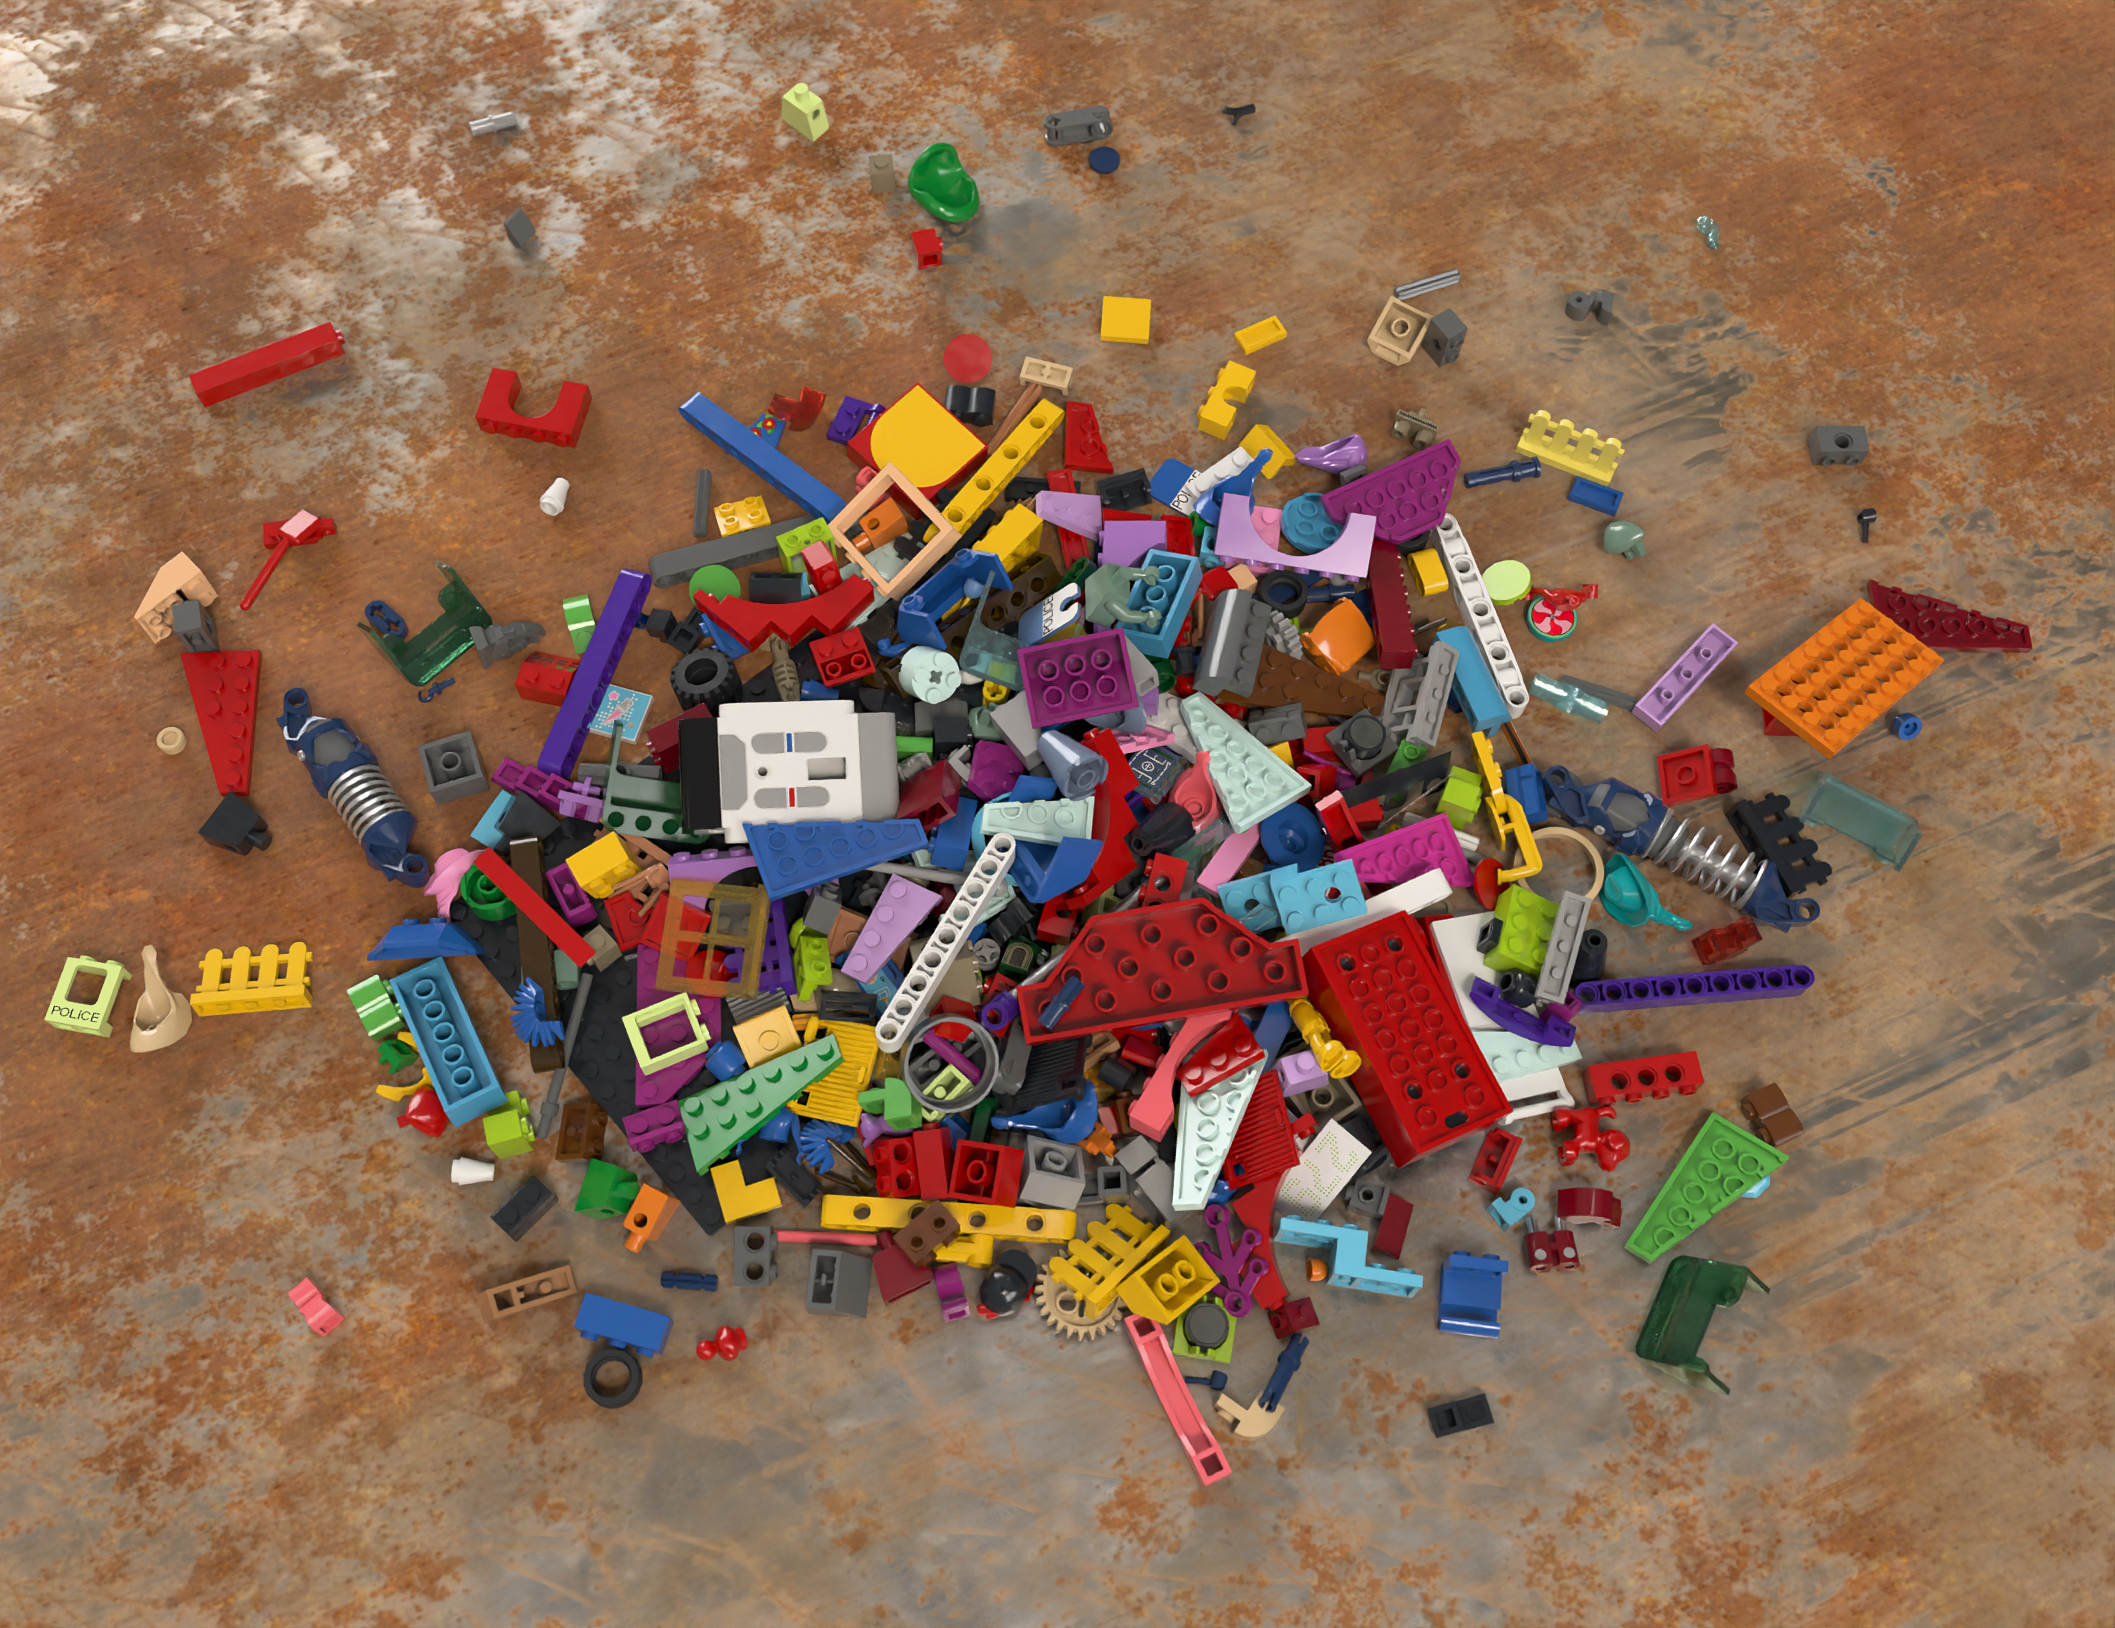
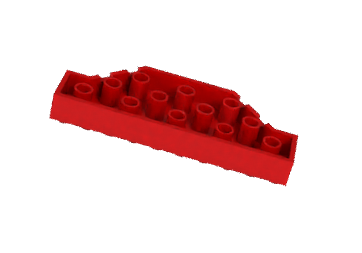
[1016,897,1309,1046]

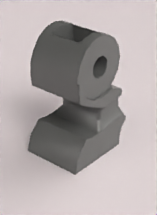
[1565,290,1613,326]

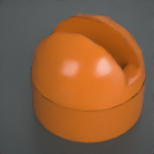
[1305,1257,1329,1281]

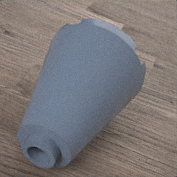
[1037,730,1108,802]

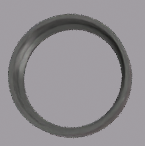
[900,1013,999,1113]

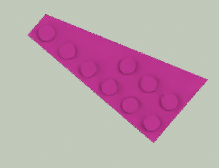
[1333,812,1474,889]

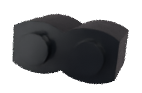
[944,385,996,427]

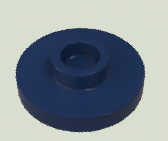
[1089,146,1120,174]

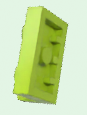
[792,936,833,1002]

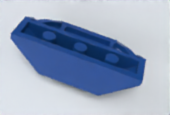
[367,918,485,961]

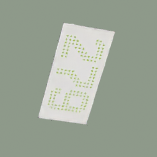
[1276,1118,1372,1223]

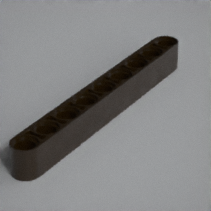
[510,835,565,1074]

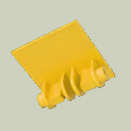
[713,496,771,538]

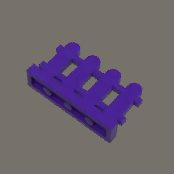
[723,896,797,1000]

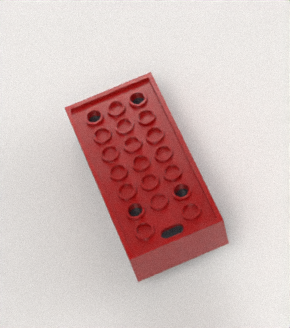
[1302,910,1514,1169]

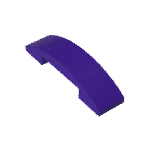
[1469,976,1576,1047]

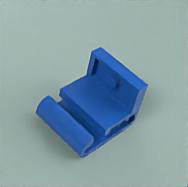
[1438,1251,1509,1339]

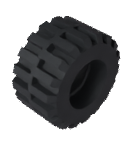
[670,648,742,717]

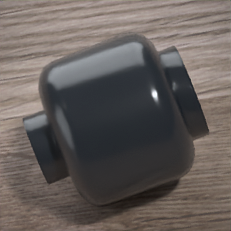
[1498,968,1538,1008]

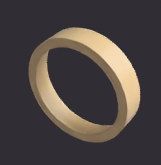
[1510,827,1604,905]

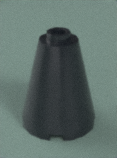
[1129,802,1196,856]
[1569,929,1608,988]

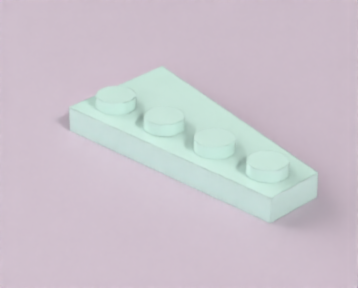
[980,796,1095,846]
[1471,1031,1582,1084]

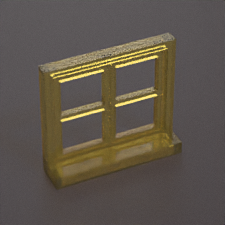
[655,879,771,1001]

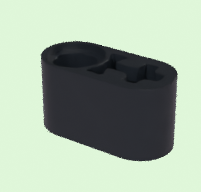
[1097,1050,1142,1093]

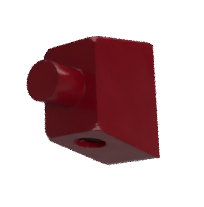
[872,1230,935,1306]

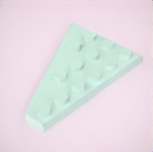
[1179,691,1312,834]

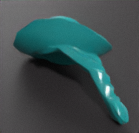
[1599,853,1693,932]

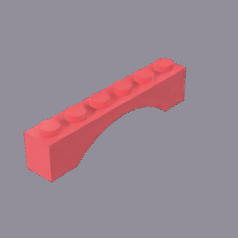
[1128,1010,1239,1142]
[1123,1314,1232,1489]

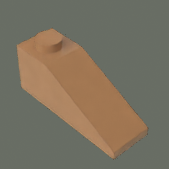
[476,1265,578,1324]

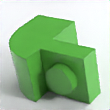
[563,593,596,654]
[858,1078,922,1131]

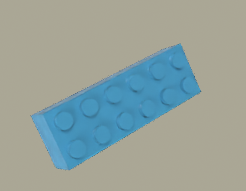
[389,956,508,1127]

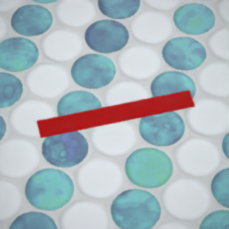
[473,847,596,968]

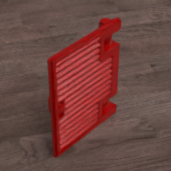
[1222,1069,1301,1190]

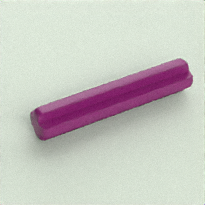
[923,1029,983,1086]

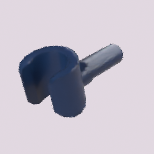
[1185,1370,1228,1391]

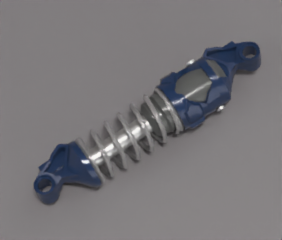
[1543,765,1820,933]

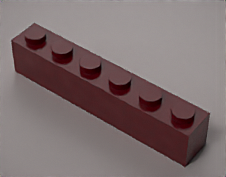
[1365,539,1418,669]

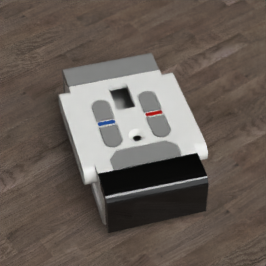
[677,700,900,843]

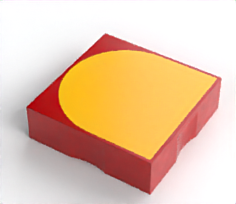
[847,382,989,521]

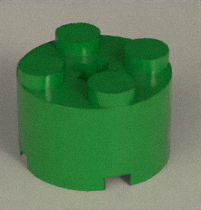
[460,864,516,921]

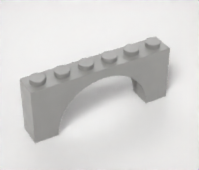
[990,635,1159,770]

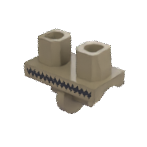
[1392,408,1440,450]

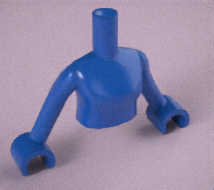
[736,1106,812,1168]

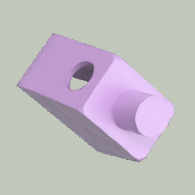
[1270,1049,1329,1098]

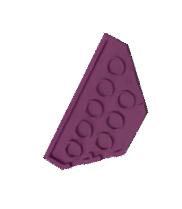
[1319,439,1461,545]
[635,944,722,1108]

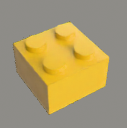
[566,831,643,899]

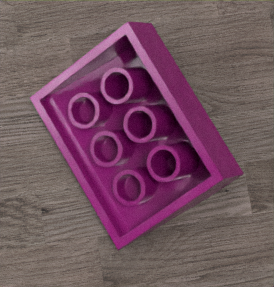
[1017,628,1139,729]

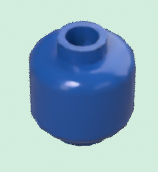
[704,1040,746,1082]

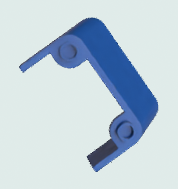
[896,548,1014,650]
[993,775,1103,903]

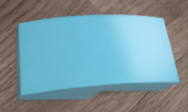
[470,790,512,850]

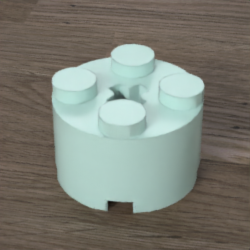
[899,646,961,704]

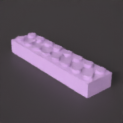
[1631,623,1738,732]

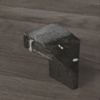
[858,599,895,650]

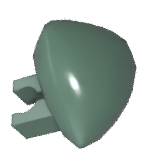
[1604,520,1647,560]
[968,702,1003,742]

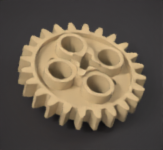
[1034,1247,1127,1341]

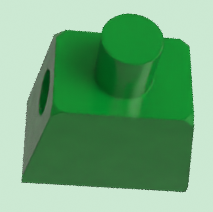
[574,1158,640,1220]

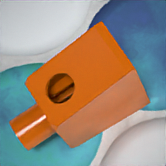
[851,497,909,552]
[623,1183,681,1253]

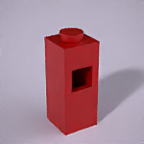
[913,1122,954,1201]

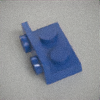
[699,613,750,661]

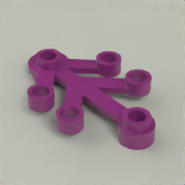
[1193,1204,1269,1318]

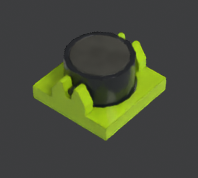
[1172,1295,1237,1364]

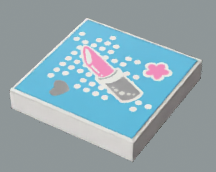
[587,684,654,745]

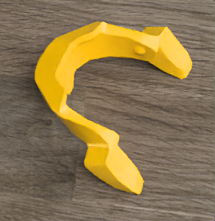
[376,1032,434,1102]

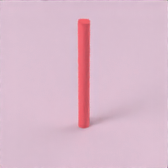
[761,1230,877,1246]

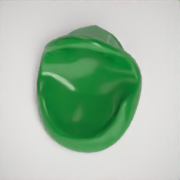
[908,143,980,223]

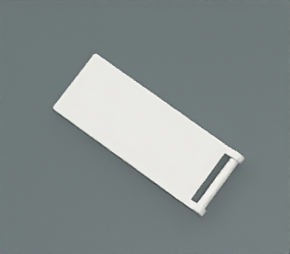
[1429,911,1575,1126]

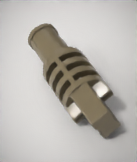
[770,640,800,702]

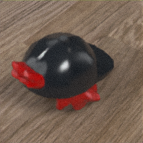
[976,1249,1037,1320]

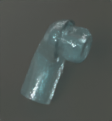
[1696,215,1719,249]

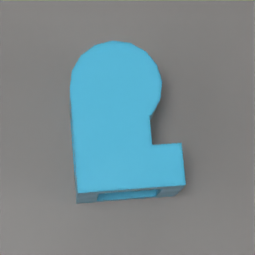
[1485,1188,1535,1232]

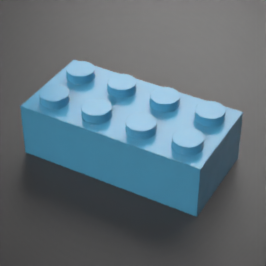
[1115,549,1203,659]

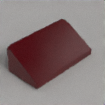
[1371,1193,1414,1260]

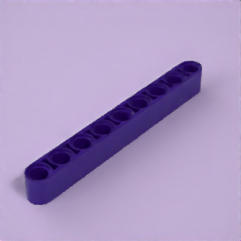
[537,568,652,780]
[1572,965,1815,1014]

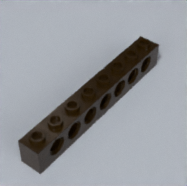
[878,552,1062,699]

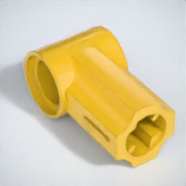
[936,1234,994,1268]

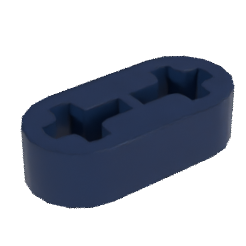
[365,600,409,642]

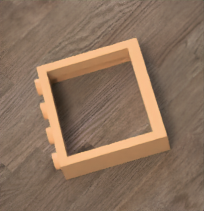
[827,462,962,602]

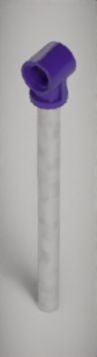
[976,878,1168,1032]

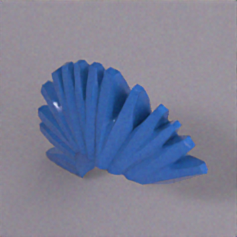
[510,977,565,1047]
[800,1119,856,1175]

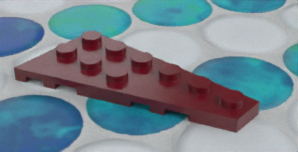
[1867,579,2033,653]

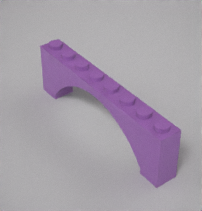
[1093,521,1167,715]

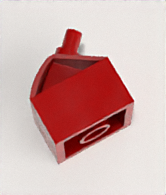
[948,1139,1025,1208]

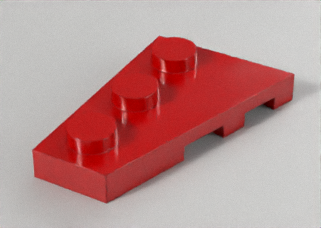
[1064,401,1114,475]

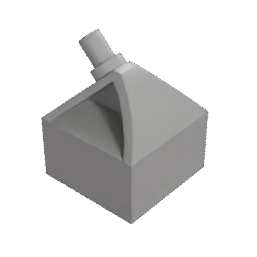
[1015,1135,1086,1210]

